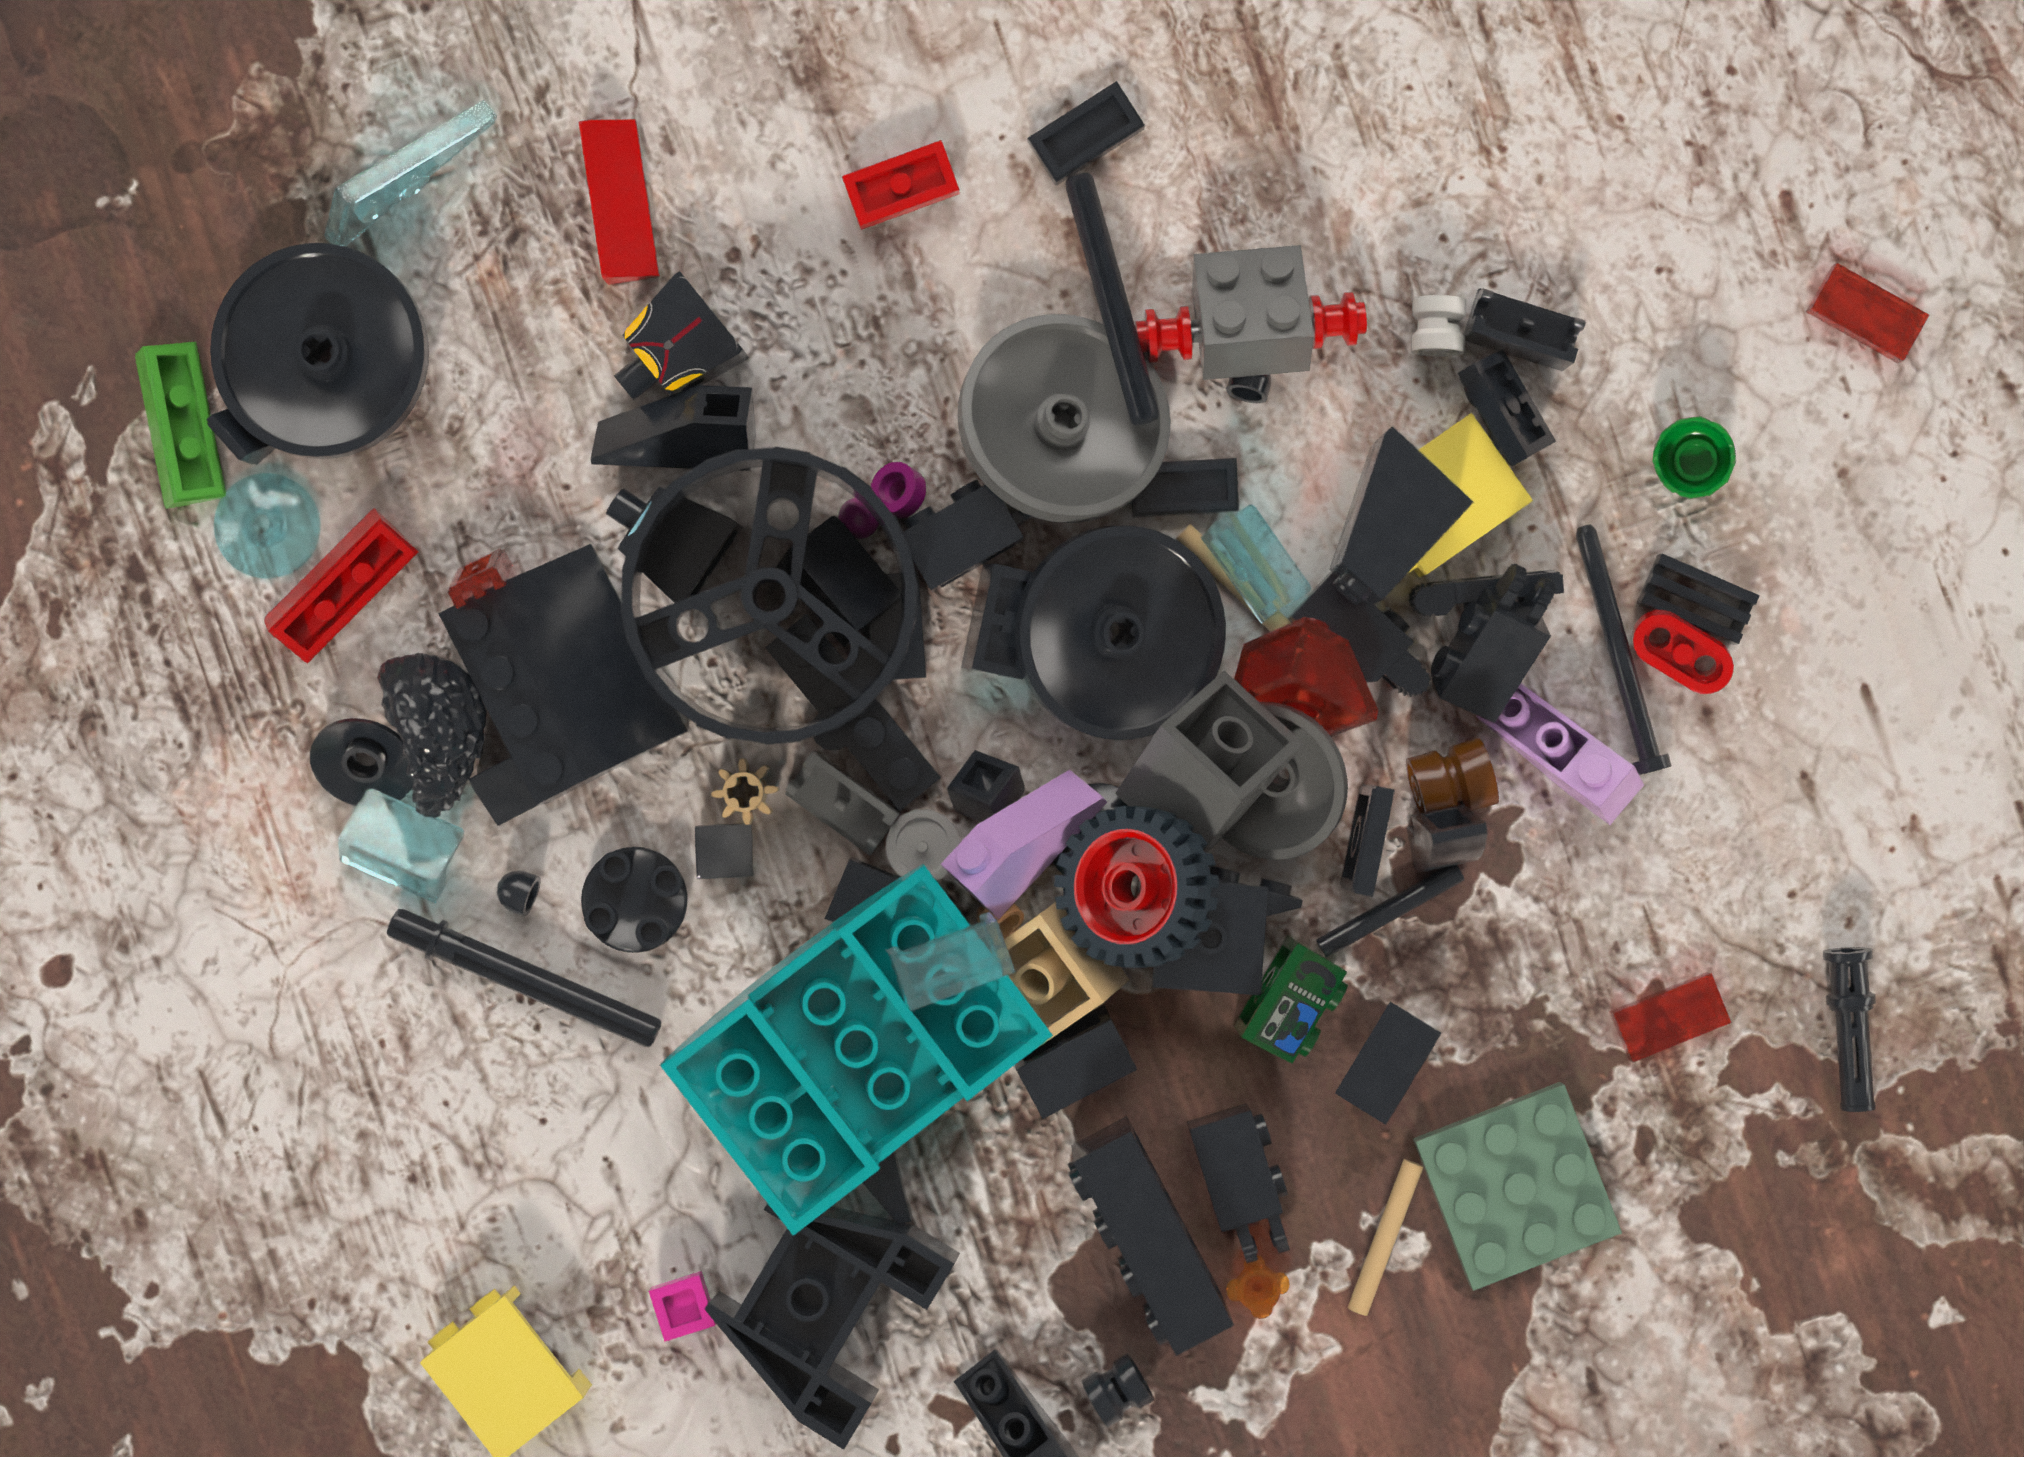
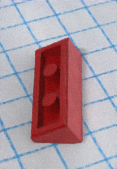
[579,119,660,285]
[264,508,419,664]

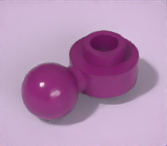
[838,461,926,539]

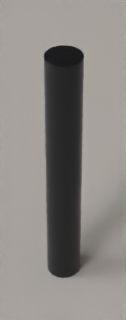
[1316,865,1465,958]

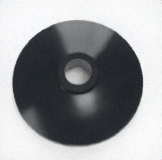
[310,718,414,808]

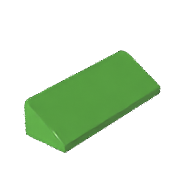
[135,342,227,509]

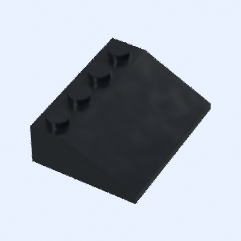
[438,544,688,805]

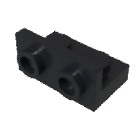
[1458,349,1556,467]

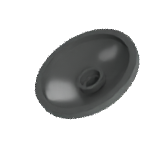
[1223,702,1348,860]

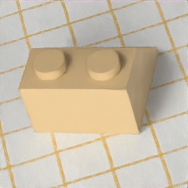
[989,902,1130,1051]

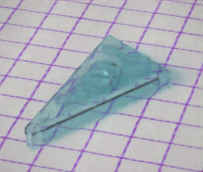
[324,100,497,246]

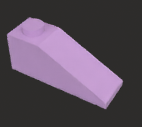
[941,770,1107,919]

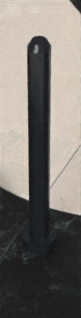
[1575,524,1672,775]

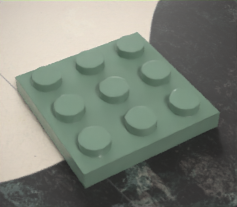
[1413,1082,1622,1291]

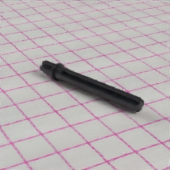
[387,909,661,1047]

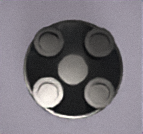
[581,847,688,953]

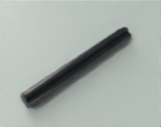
[1065,173,1159,426]

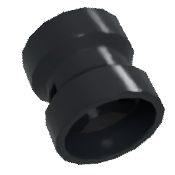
[1082,1353,1154,1428]

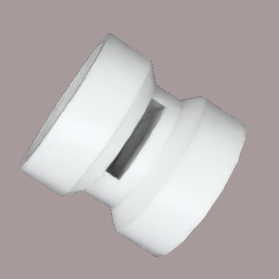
[1411,295,1466,357]

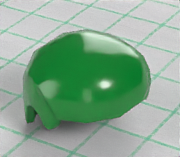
[1652,416,1736,499]

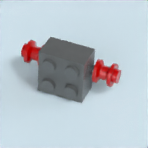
[1135,245,1367,380]

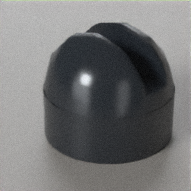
[1226,374,1271,403]
[496,871,541,916]

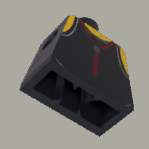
[614,271,749,400]

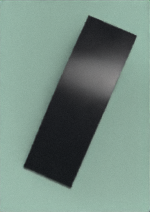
[1406,804,1488,872]

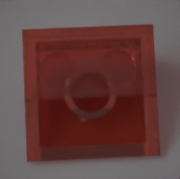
[1234,617,1379,737]

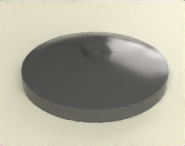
[957,314,1171,523]

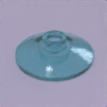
[214,473,320,579]

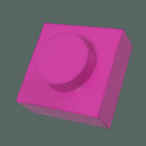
[648,1271,716,1342]

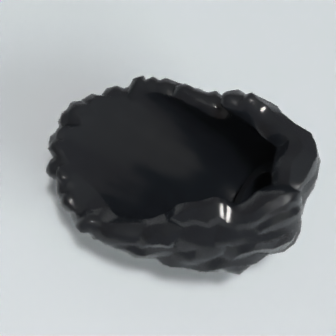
[377,653,487,819]

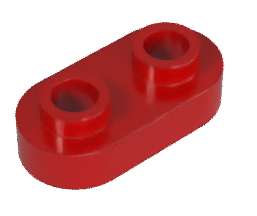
[1632,610,1734,694]

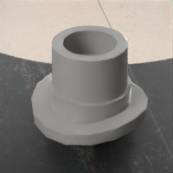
[886,809,960,881]

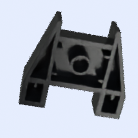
[704,1203,960,1450]

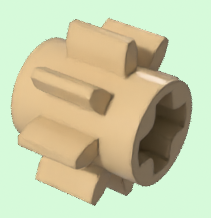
[711,758,780,825]

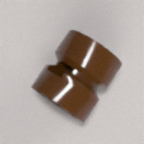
[1406,738,1499,813]

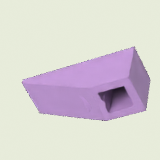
[1476,683,1644,825]

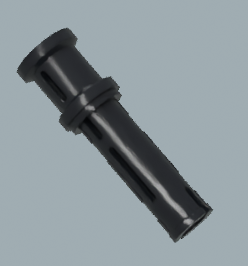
[1823,947,1876,1112]

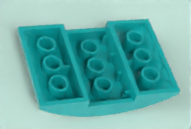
[660,864,1053,1236]

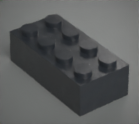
[1067,1116,1234,1356]

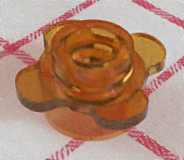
[1226,1255,1290,1319]

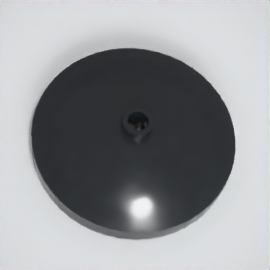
[210,243,429,459]
[1015,525,1226,740]

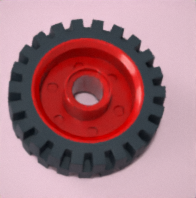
[1054,806,1219,968]

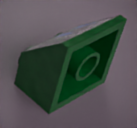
[1233,935,1348,1064]

